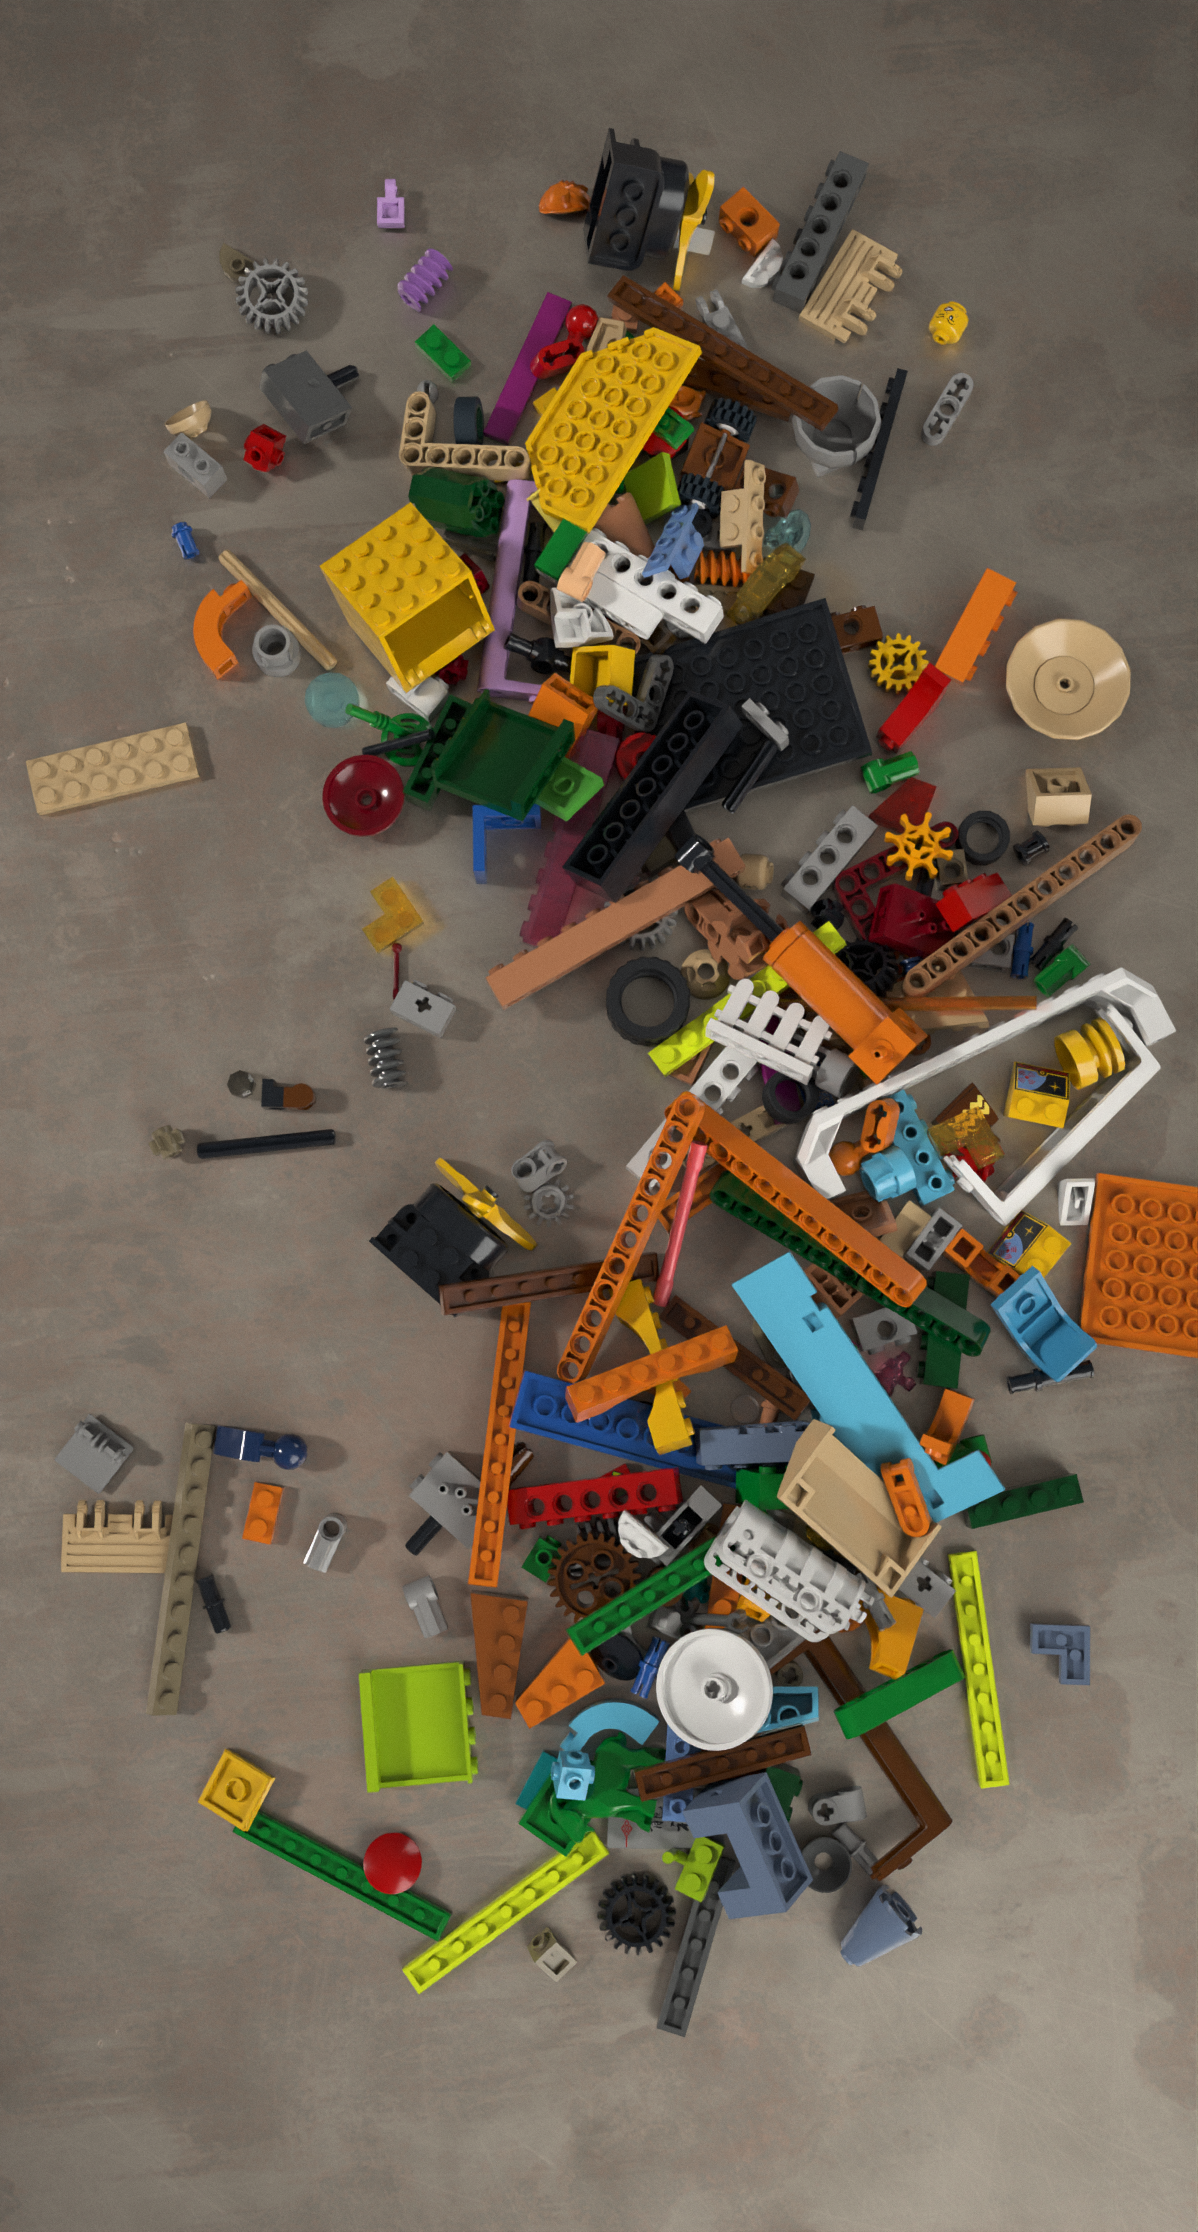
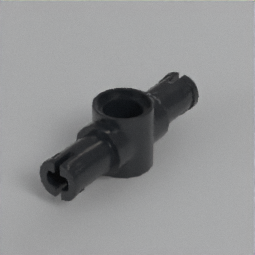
[504,633,572,674]

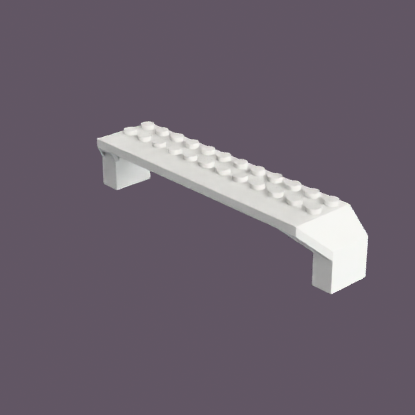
[793,967,1176,1200]

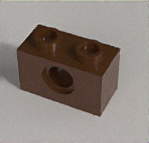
[830,605,883,655]

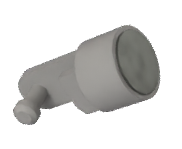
[785,1033,860,1099]

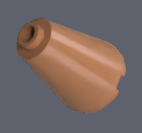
[593,492,655,558]

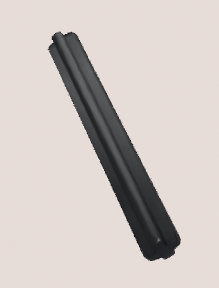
[197,1129,336,1159]

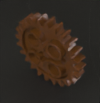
[547,1530,642,1623]

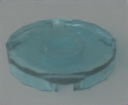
[305,672,360,728]

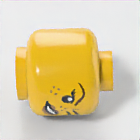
[929,301,969,345]

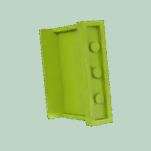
[359,1660,479,1793]

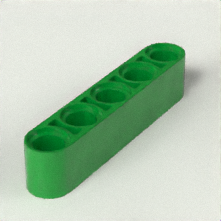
[833,1649,965,1739]

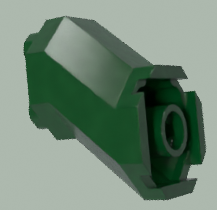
[408,467,505,538]

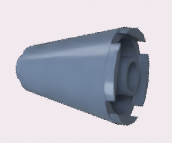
[840,1885,922,1967]

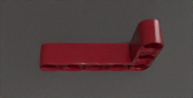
[832,821,958,943]

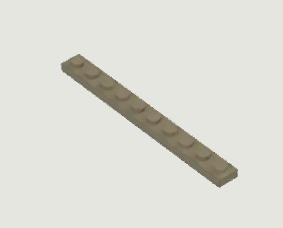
[146,1423,215,1716]

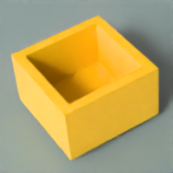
[570,645,635,706]

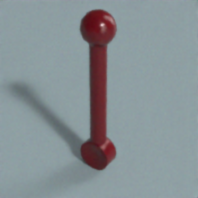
[391,943,402,999]

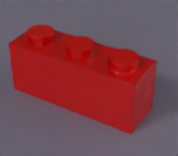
[936,872,1012,932]

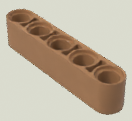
[516,581,641,657]

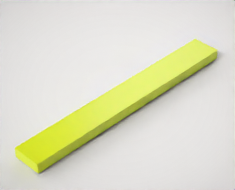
[947,1550,1010,1789]
[402,1827,610,1994]

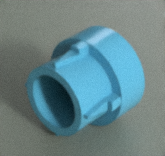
[859,1145,917,1202]

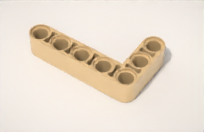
[399,391,533,481]

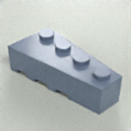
[694,1420,811,1470]

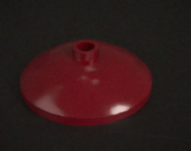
[322,755,405,837]

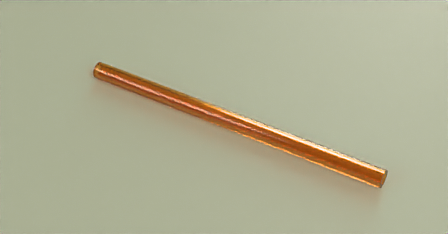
[778,996,1037,1012]

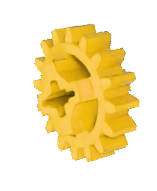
[868,633,929,695]

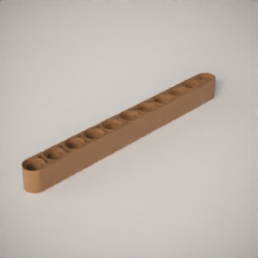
[901,814,1142,1001]

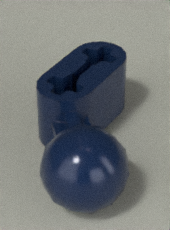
[213,1425,308,1470]

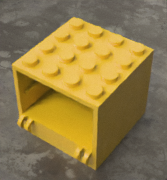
[319,502,495,693]

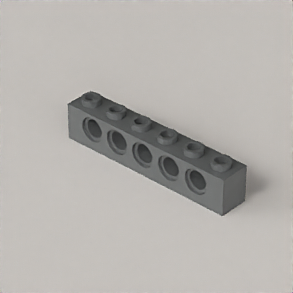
[771,151,869,314]

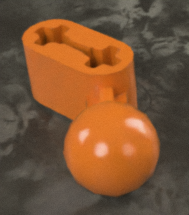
[828,1098,900,1176]

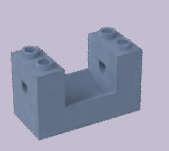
[682,1772,813,1919]

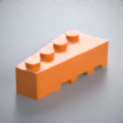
[935,568,1018,685]

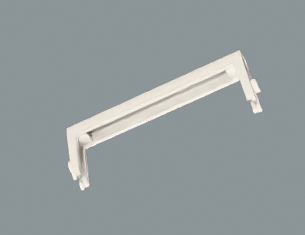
[943,1001,1161,1226]

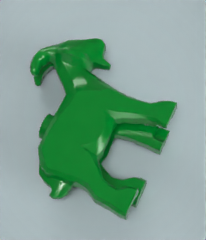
[549,1732,666,1844]

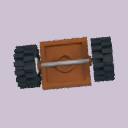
[677,398,757,519]

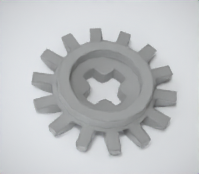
[524,1178,574,1227]

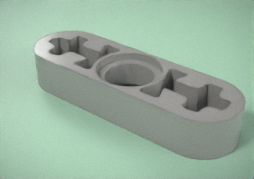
[921,373,974,446]

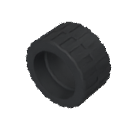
[606,956,691,1046]

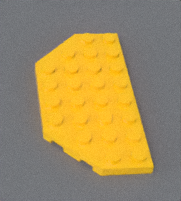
[525,327,702,534]

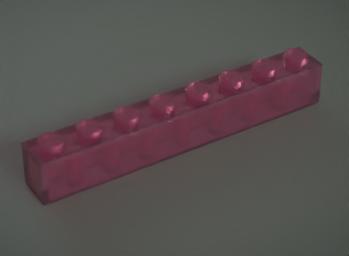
[519,729,620,948]

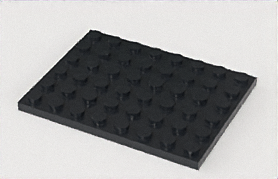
[627,598,872,812]

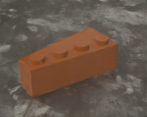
[470,1590,529,1719]

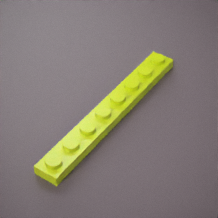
[648,921,846,1077]

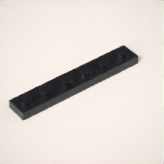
[850,368,908,531]

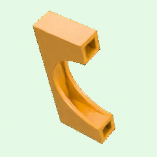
[736,1578,924,1680]

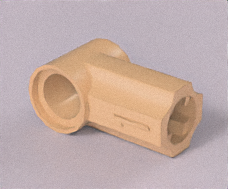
[557,542,605,602]

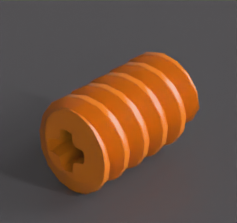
[694,550,750,588]

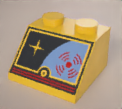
[1003,1061,1070,1128]
[987,1210,1071,1278]

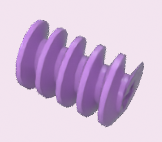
[397,249,453,312]

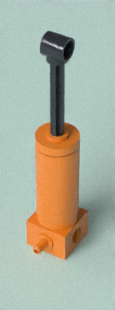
[675,833,928,1085]

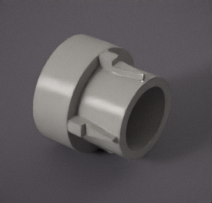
[252,625,301,677]

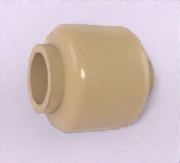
[732,853,774,890]

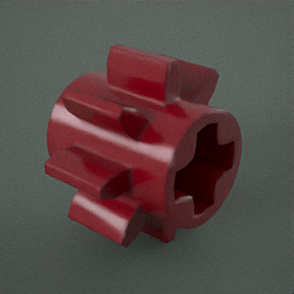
[434,655,469,685]

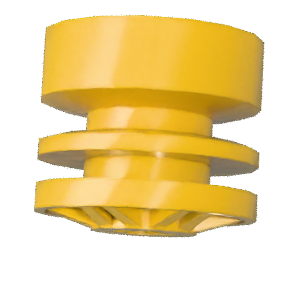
[1054,1017,1125,1090]

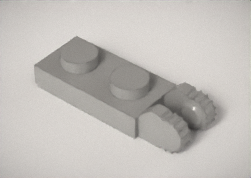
[695,289,750,351]

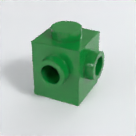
[521,1534,562,1583]

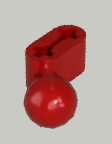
[530,304,599,379]

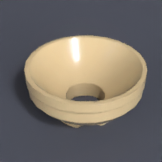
[164,400,212,439]
[681,949,730,1000]

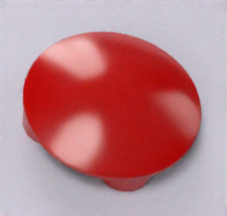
[363,1833,422,1894]

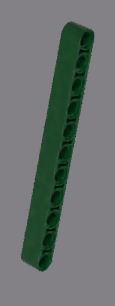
[709,1170,991,1357]

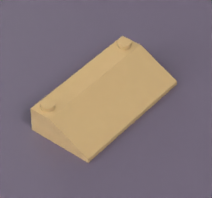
[777,1419,942,1598]

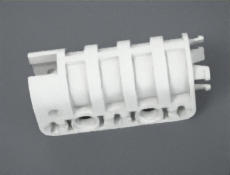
[704,1500,875,1642]

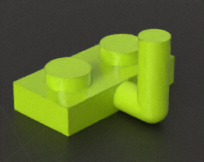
[662,1836,726,1902]

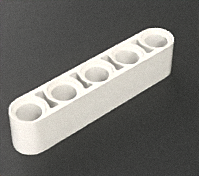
[536,558,663,640]

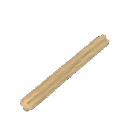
[219,549,337,671]

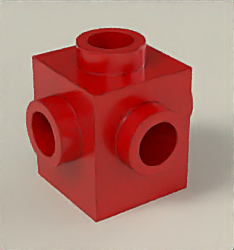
[243,424,287,473]

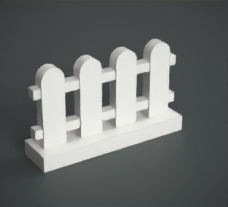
[706,979,832,1085]

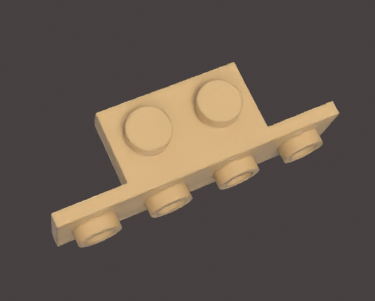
[719,460,766,577]

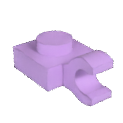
[377,179,405,228]

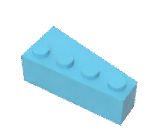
[703,1687,819,1750]

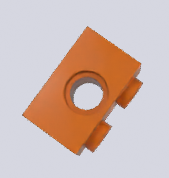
[718,187,780,258]

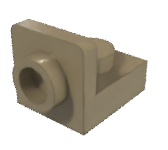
[527,1927,577,1983]

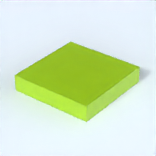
[625,452,681,525]

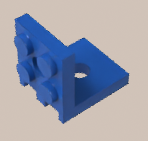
[473,803,541,884]

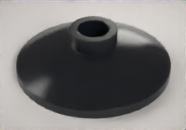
[591,1633,643,1681]

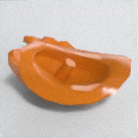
[539,180,591,214]
[669,385,706,421]

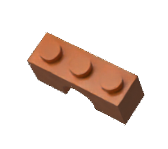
[942,1228,1021,1299]

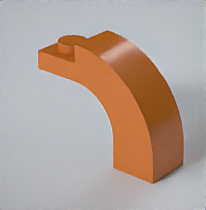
[193,580,252,680]
[919,1388,975,1465]

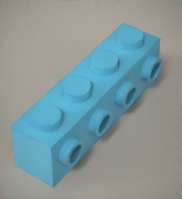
[880,1089,955,1207]

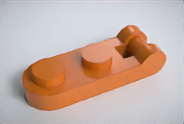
[881,1458,931,1537]

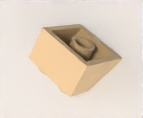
[1026,767,1092,827]

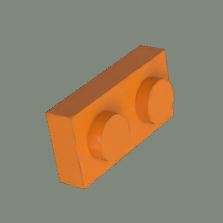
[242,1481,284,1544]

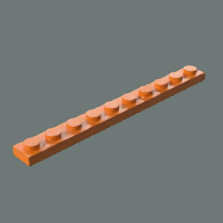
[468,1302,531,1588]

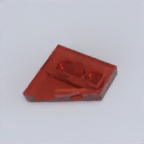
[868,777,937,834]

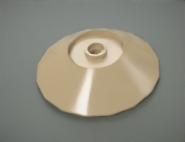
[1006,619,1131,740]

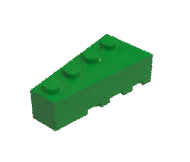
[735,1466,789,1510]

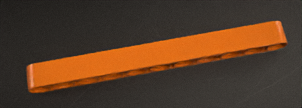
[664,1091,927,1307]
[557,1094,705,1383]

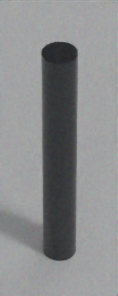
[362,728,435,756]

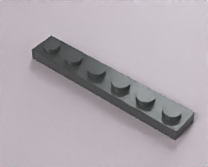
[657,1856,736,2037]

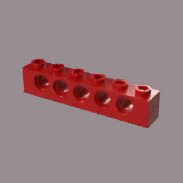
[507,1467,683,1529]

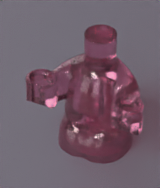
[874,1351,917,1397]

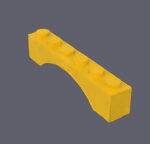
[608,1279,695,1455]

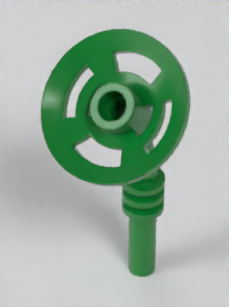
[345,703,433,767]

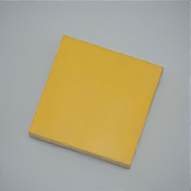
[198,1749,276,1831]

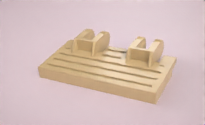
[798,229,903,344]
[61,1500,173,1573]

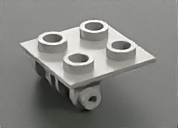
[54,1414,134,1494]

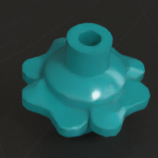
[682,1578,710,1606]

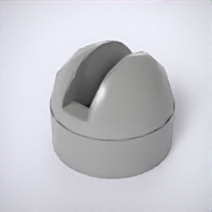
[417,380,439,404]

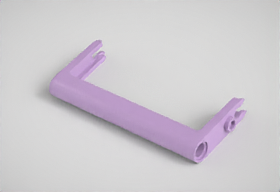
[477,479,542,705]

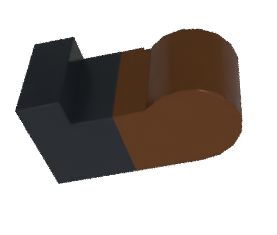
[261,1079,316,1110]

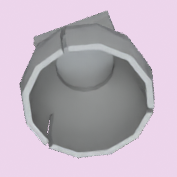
[792,375,881,478]

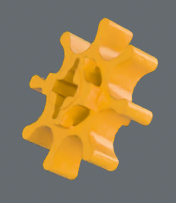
[884,812,953,881]

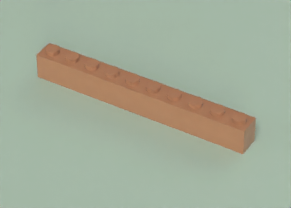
[485,838,746,1010]

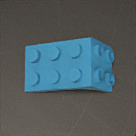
[990,1266,1097,1382]

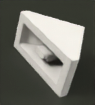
[1057,1178,1095,1226]

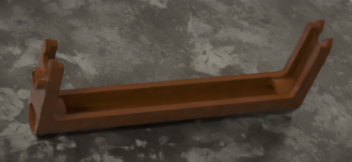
[769,1629,953,1881]

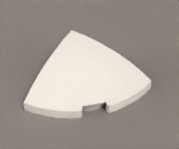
[550,588,614,648]

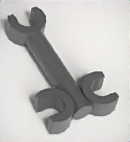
[675,1596,748,1638]

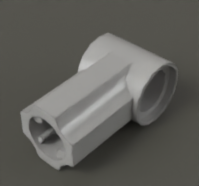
[303,1513,347,1573]
[402,1575,448,1639]

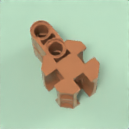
[684,888,788,980]

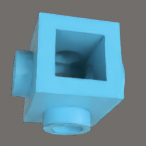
[551,1750,595,1801]

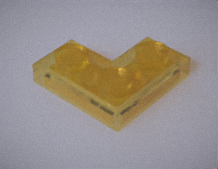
[362,877,424,954]
[927,1106,1005,1169]

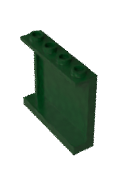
[430,689,575,822]

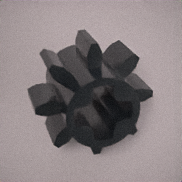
[810,898,845,930]

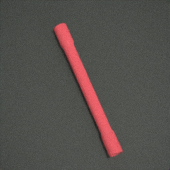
[653,1140,708,1307]

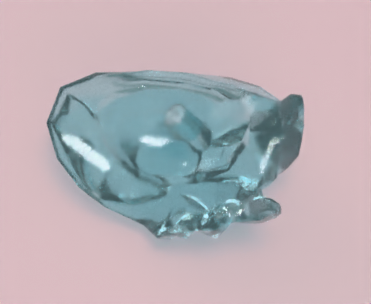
[763,509,811,558]

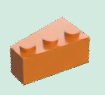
[515,1637,605,1729]

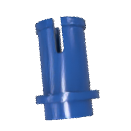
[171,522,200,560]

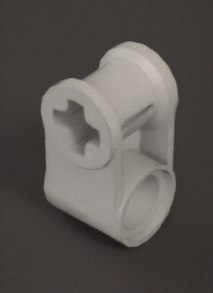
[511,1139,568,1192]
[808,1786,867,1825]

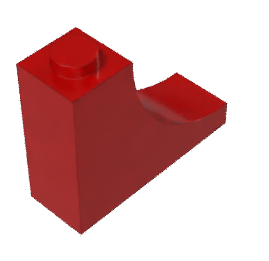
[876,663,951,754]

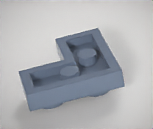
[1030,1623,1090,1685]

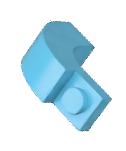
[560,1698,660,1751]

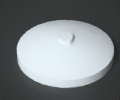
[656,1628,773,1751]

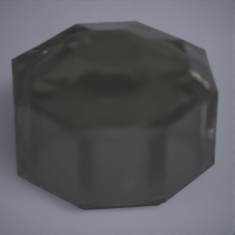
[227,1070,256,1099]

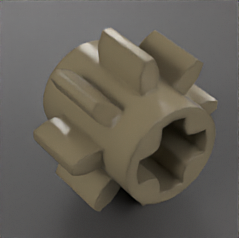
[148,1125,186,1160]

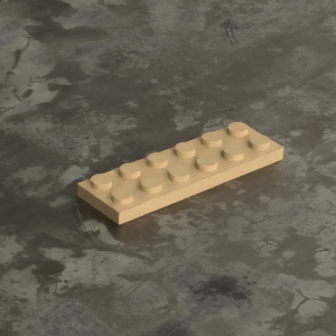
[26,722,200,816]

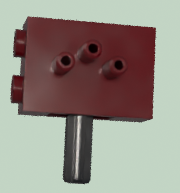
[869,861,954,959]

